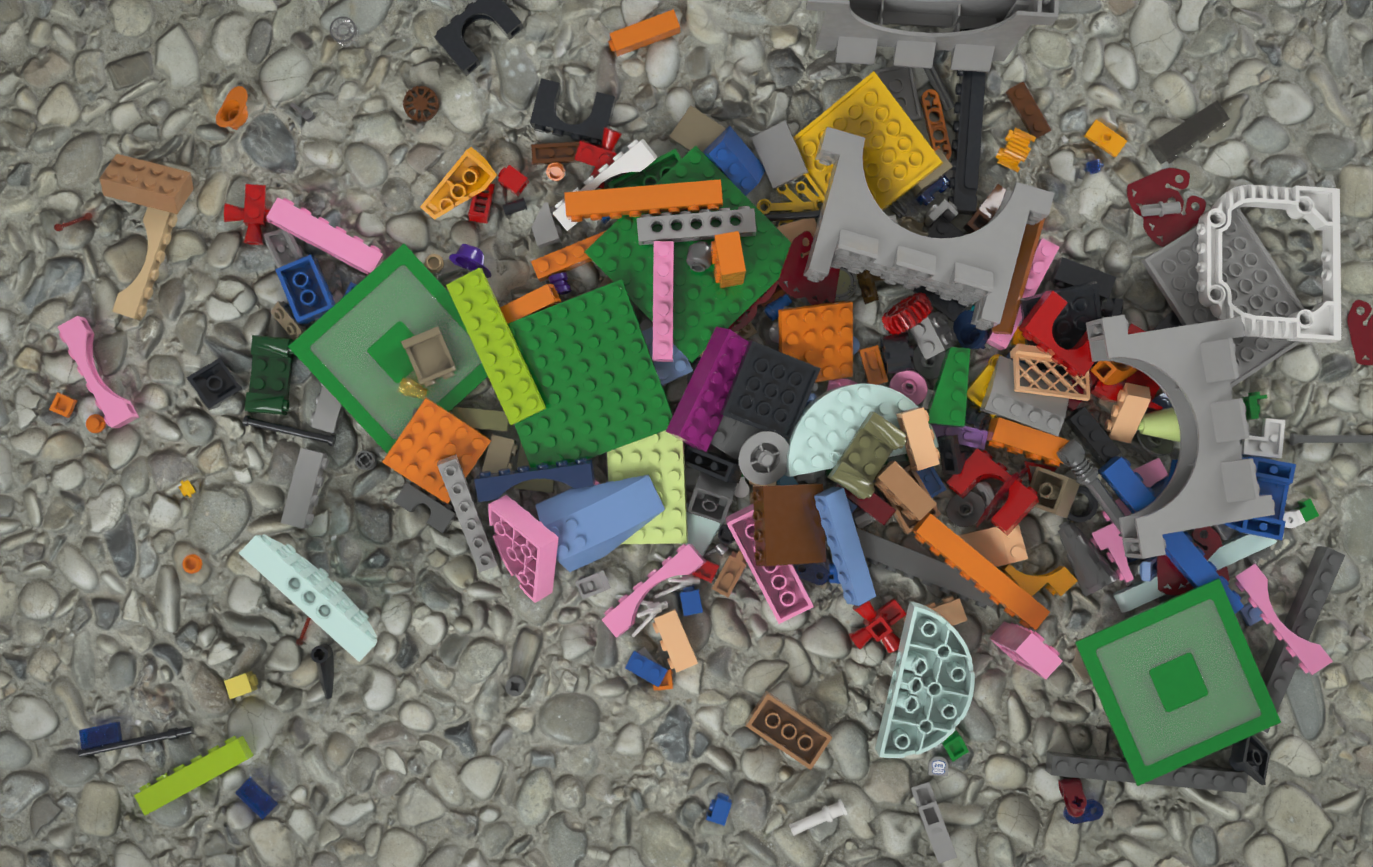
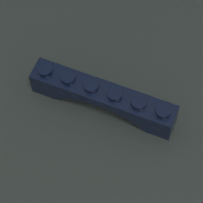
[474,458,595,502]

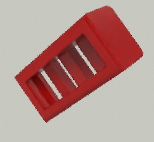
[468,183,495,224]

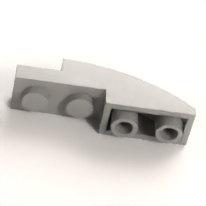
[911,782,957,864]

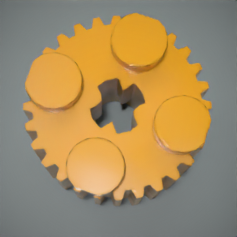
[995,127,1036,172]

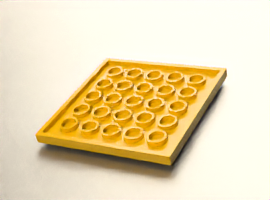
[794,71,943,211]

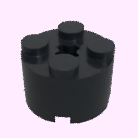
[880,332,914,374]

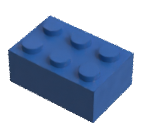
[275,254,336,325]

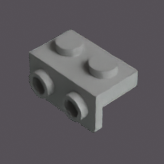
[923,200,958,228]
[263,229,304,268]

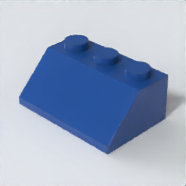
[703,126,765,196]

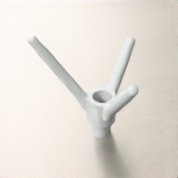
[654,553,700,599]
[616,595,668,637]

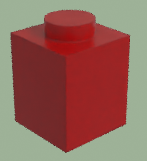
[498,165,529,197]

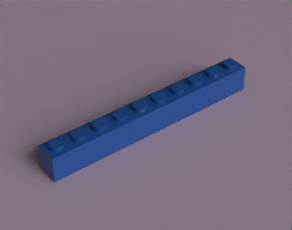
[1098,456,1244,614]

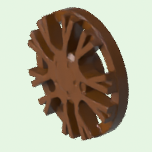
[403,86,439,122]

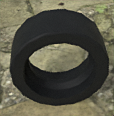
[1066,486,1098,522]

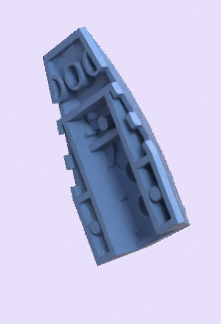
[535,474,665,572]

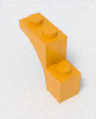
[1000,564,1078,596]

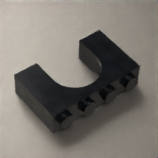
[434,0,524,76]
[530,78,616,145]

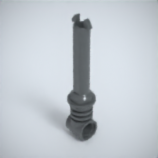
[1056,439,1125,537]

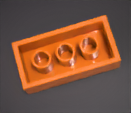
[711,231,746,288]
[986,417,1070,467]

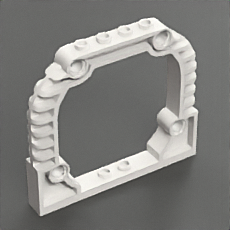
[1196,185,1341,343]

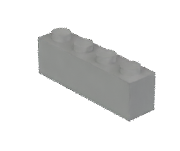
[310,383,345,434]
[281,448,329,529]

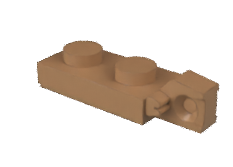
[711,548,747,598]

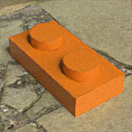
[859,345,888,385]

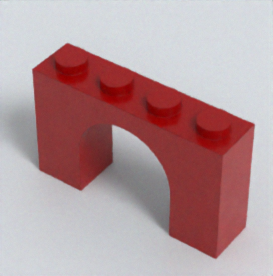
[1018,290,1094,377]
[947,448,1039,536]

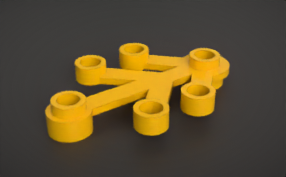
[756,181,823,226]

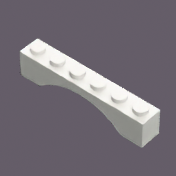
[553,139,657,231]

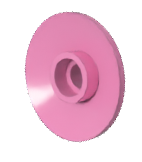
[889,370,928,405]

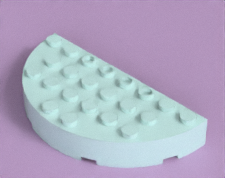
[785,384,939,477]
[239,534,377,662]
[875,601,975,758]

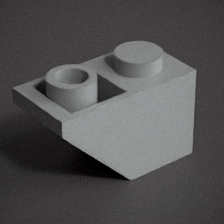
[531,202,562,249]

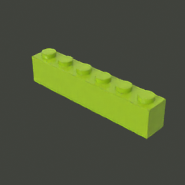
[134,736,254,816]

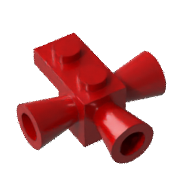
[574,127,629,189]
[224,184,271,245]
[849,598,907,653]

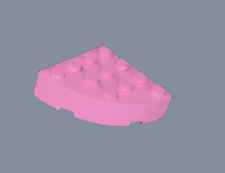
[488,495,559,603]

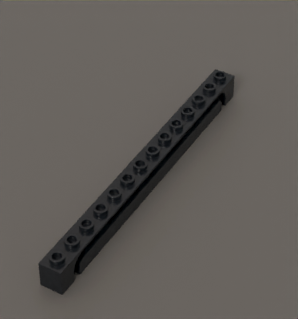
[947,29,986,215]

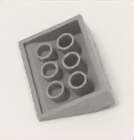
[980,356,1072,436]

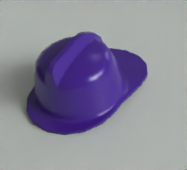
[449,244,492,278]

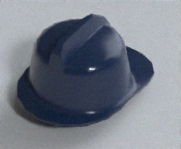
[953,310,989,350]

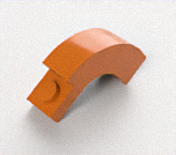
[1090,361,1138,385]

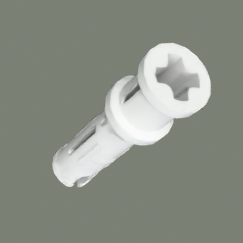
[789,798,848,836]

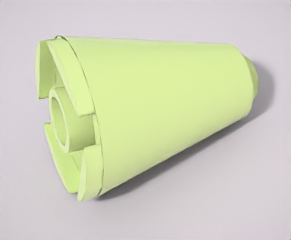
[1137,407,1180,442]

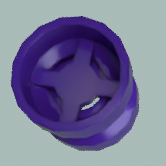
[549,272,572,296]

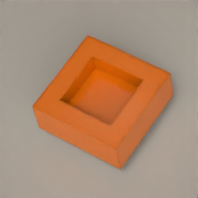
[49,392,78,418]
[653,669,673,691]

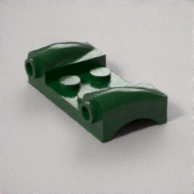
[245,335,294,415]

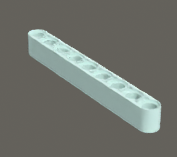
[1113,533,1277,613]

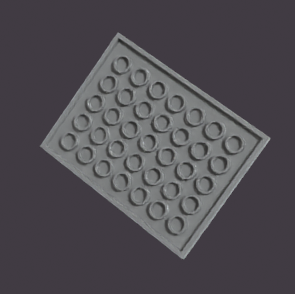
[1141,208,1305,387]

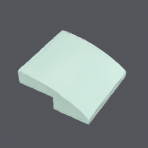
[679,503,722,557]

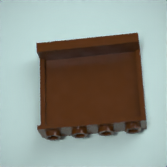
[752,484,826,566]

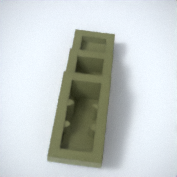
[449,407,509,431]

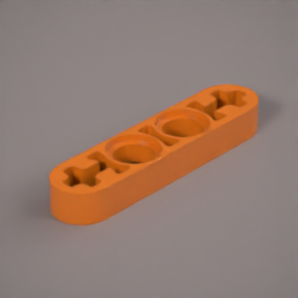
[921,89,952,160]

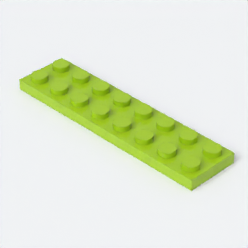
[446,268,547,425]

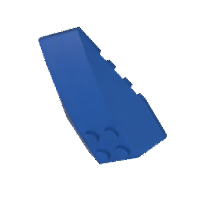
[1167,457,1296,541]

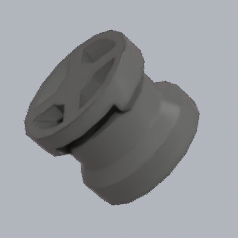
[505,675,526,696]

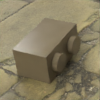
[482,434,518,473]

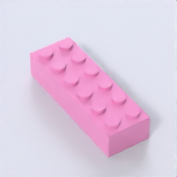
[725,504,814,624]
[989,621,1063,679]

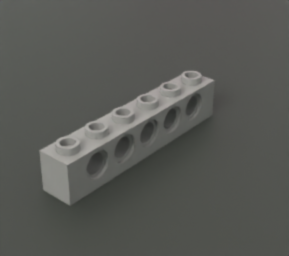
[637,206,756,245]
[437,455,497,573]

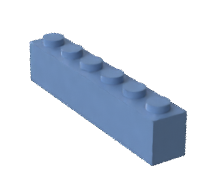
[814,487,876,606]

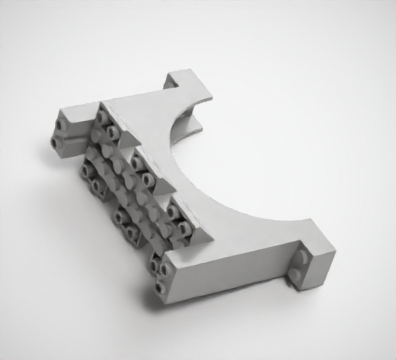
[806,0,1059,72]
[803,127,1054,330]
[1086,315,1275,559]

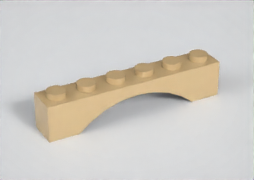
[112,207,177,321]

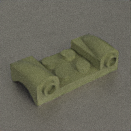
[828,412,907,500]

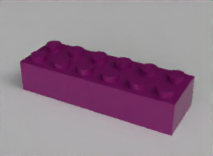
[665,327,749,452]

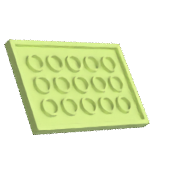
[607,430,688,544]

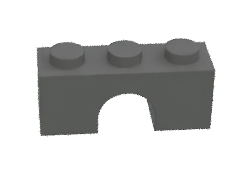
[394,482,457,533]

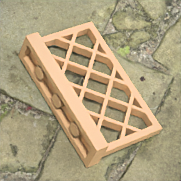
[1010,344,1090,401]

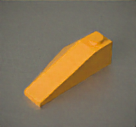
[420,147,497,220]

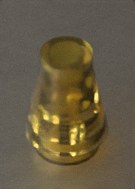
[397,377,428,400]

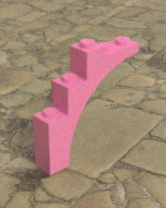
[1089,458,1168,583]

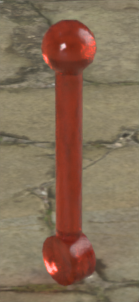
[54,213,92,232]
[296,616,311,646]

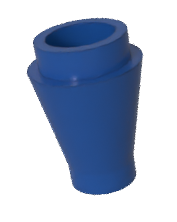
[763,294,792,321]

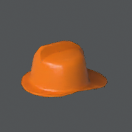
[216,86,248,130]

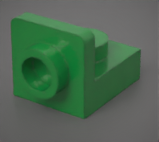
[1241,392,1268,420]
[942,729,969,761]

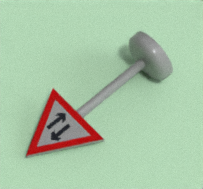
[977,461,1057,508]

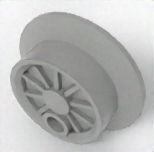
[738,431,789,485]

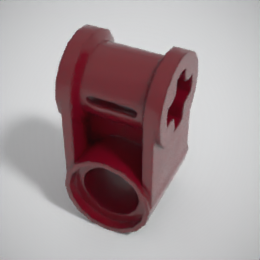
[1058,777,1087,817]

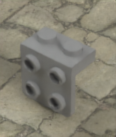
[910,311,957,360]

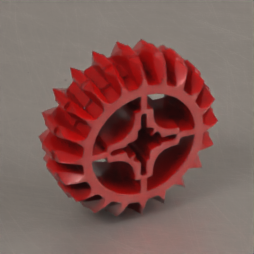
[882,293,933,335]

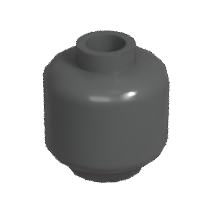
[686,241,712,272]

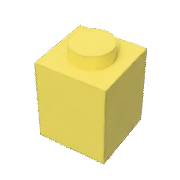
[224,671,258,699]

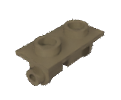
[271,301,307,341]

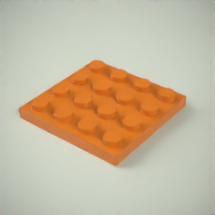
[778,301,853,382]
[382,397,491,504]

